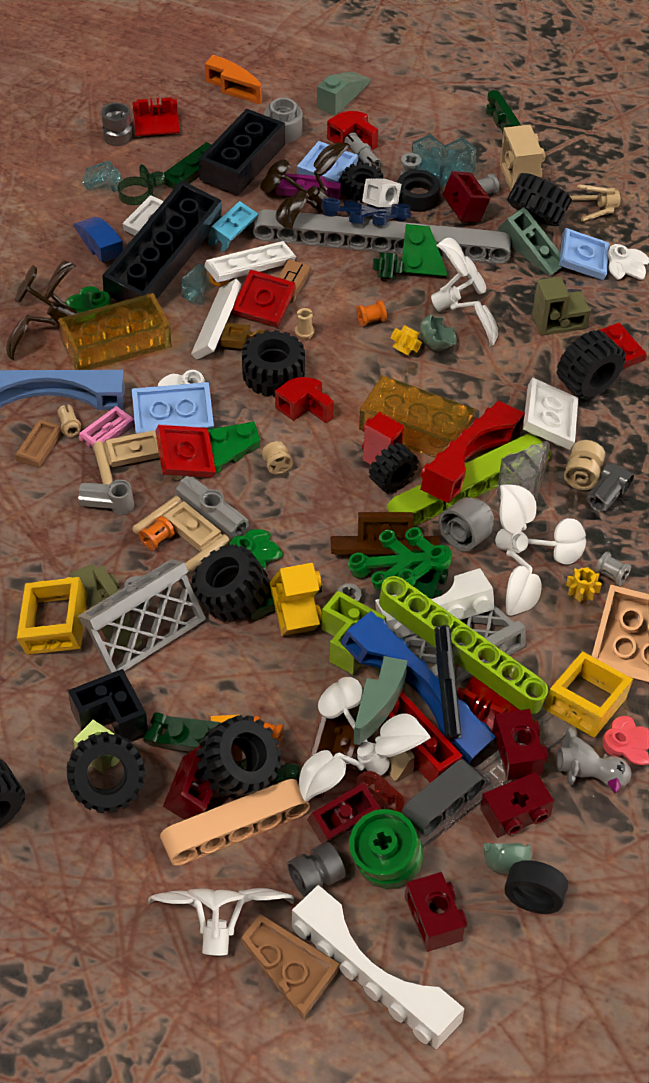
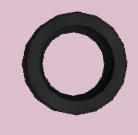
[397,170,440,211]
[504,860,568,914]

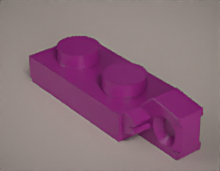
[276,173,341,200]

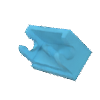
[208,201,258,252]

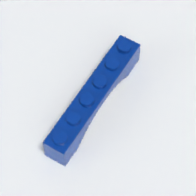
[341,611,496,764]

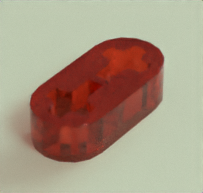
[356,771,404,813]

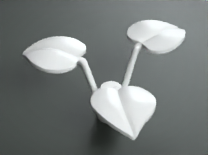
[431,238,498,347]
[495,484,586,616]
[299,677,430,802]
[148,888,294,955]

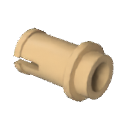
[295,308,314,340]
[57,405,81,437]

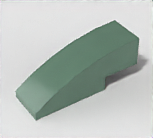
[353,656,408,745]

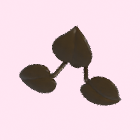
[260,143,350,230]
[6,260,77,361]

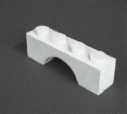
[375,568,494,638]

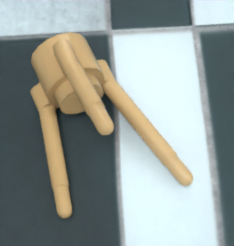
[570,184,620,222]

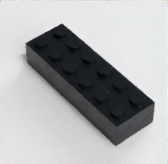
[102,180,222,315]

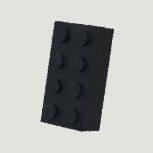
[199,108,285,195]

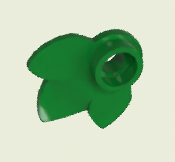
[65,286,111,323]
[229,529,283,571]

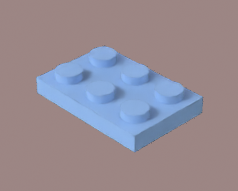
[132,382,214,434]

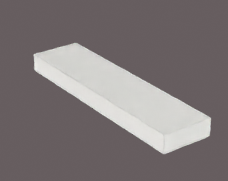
[204,241,296,282]
[191,279,242,360]

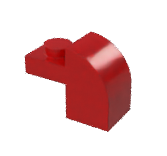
[327,111,378,150]
[275,377,334,424]

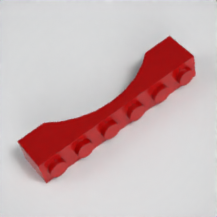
[420,401,525,503]

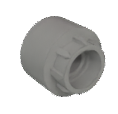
[264,98,303,143]
[439,497,494,552]

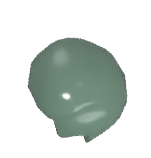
[420,314,456,351]
[483,843,532,875]

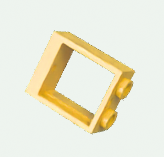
[17,577,88,655]
[544,651,633,738]

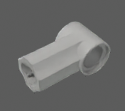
[79,479,135,515]

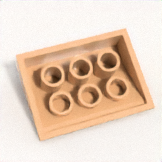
[592,585,649,683]

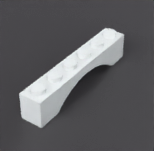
[292,885,464,1049]

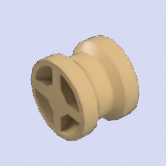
[262,441,293,474]

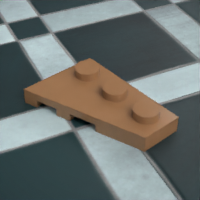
[241,914,340,1020]

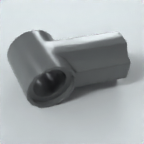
[586,462,634,512]

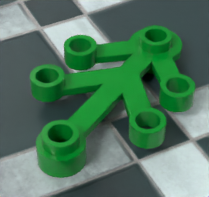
[348,527,452,590]

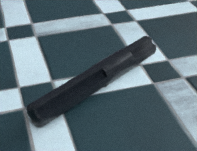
[434,625,461,740]

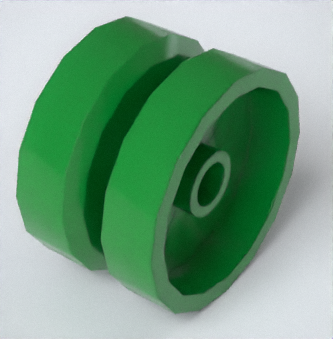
[349,809,424,889]

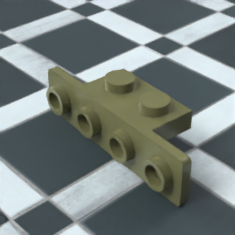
[69,564,142,656]

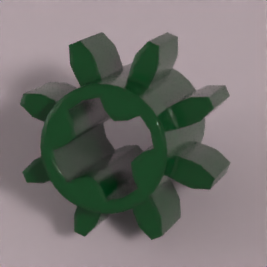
[372,252,403,279]

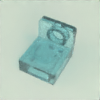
[83,160,121,192]
[181,263,208,306]

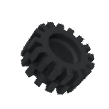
[342,162,383,203]
[369,442,419,494]

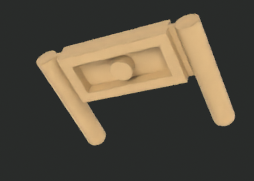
[93,430,183,484]
[133,496,230,575]

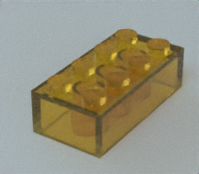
[58,293,172,370]
[359,375,476,458]

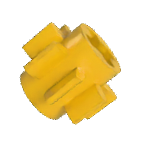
[390,325,423,356]
[566,567,602,602]

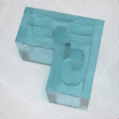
[412,134,477,187]

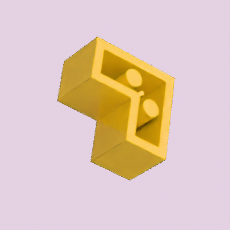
[270,563,322,637]

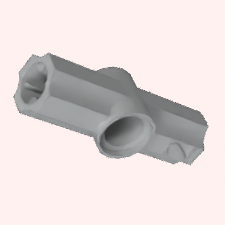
[176,476,249,538]

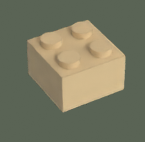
[500,125,545,191]

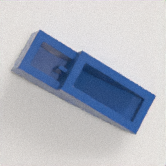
[74,217,123,262]

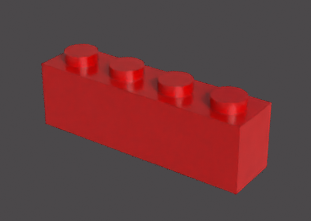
[363,689,462,783]

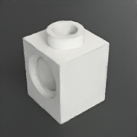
[362,179,401,207]

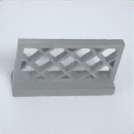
[78,559,206,674]
[403,605,526,684]

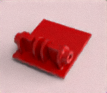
[132,97,180,136]
[457,676,519,733]

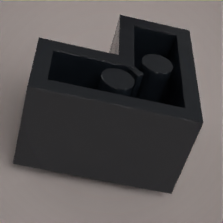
[68,669,148,740]

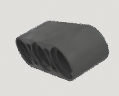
[402,759,486,836]

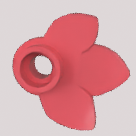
[603,716,649,765]

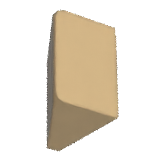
[387,750,415,782]

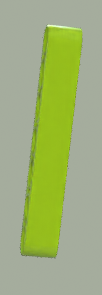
[386,433,552,527]
[379,576,548,714]

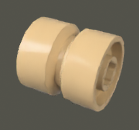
[564,440,605,490]

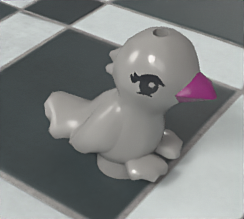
[557,726,631,794]

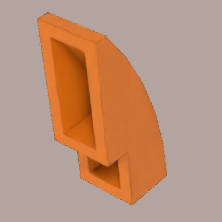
[205,55,262,104]

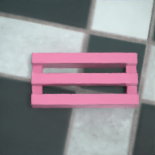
[79,406,135,450]

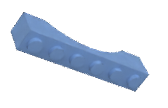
[0,370,125,410]

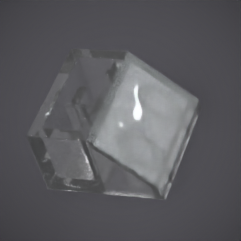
[497,441,550,504]

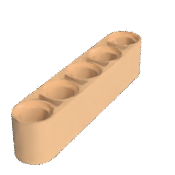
[160,779,310,866]

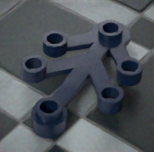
[321,198,412,225]

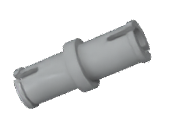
[345,133,381,167]

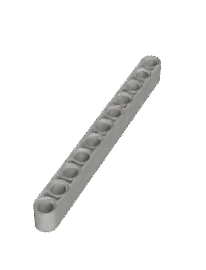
[253,209,511,264]

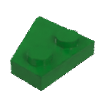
[402,224,447,277]
[208,422,260,474]

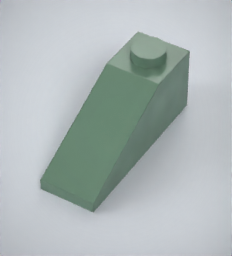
[317,71,371,116]
[498,207,562,277]

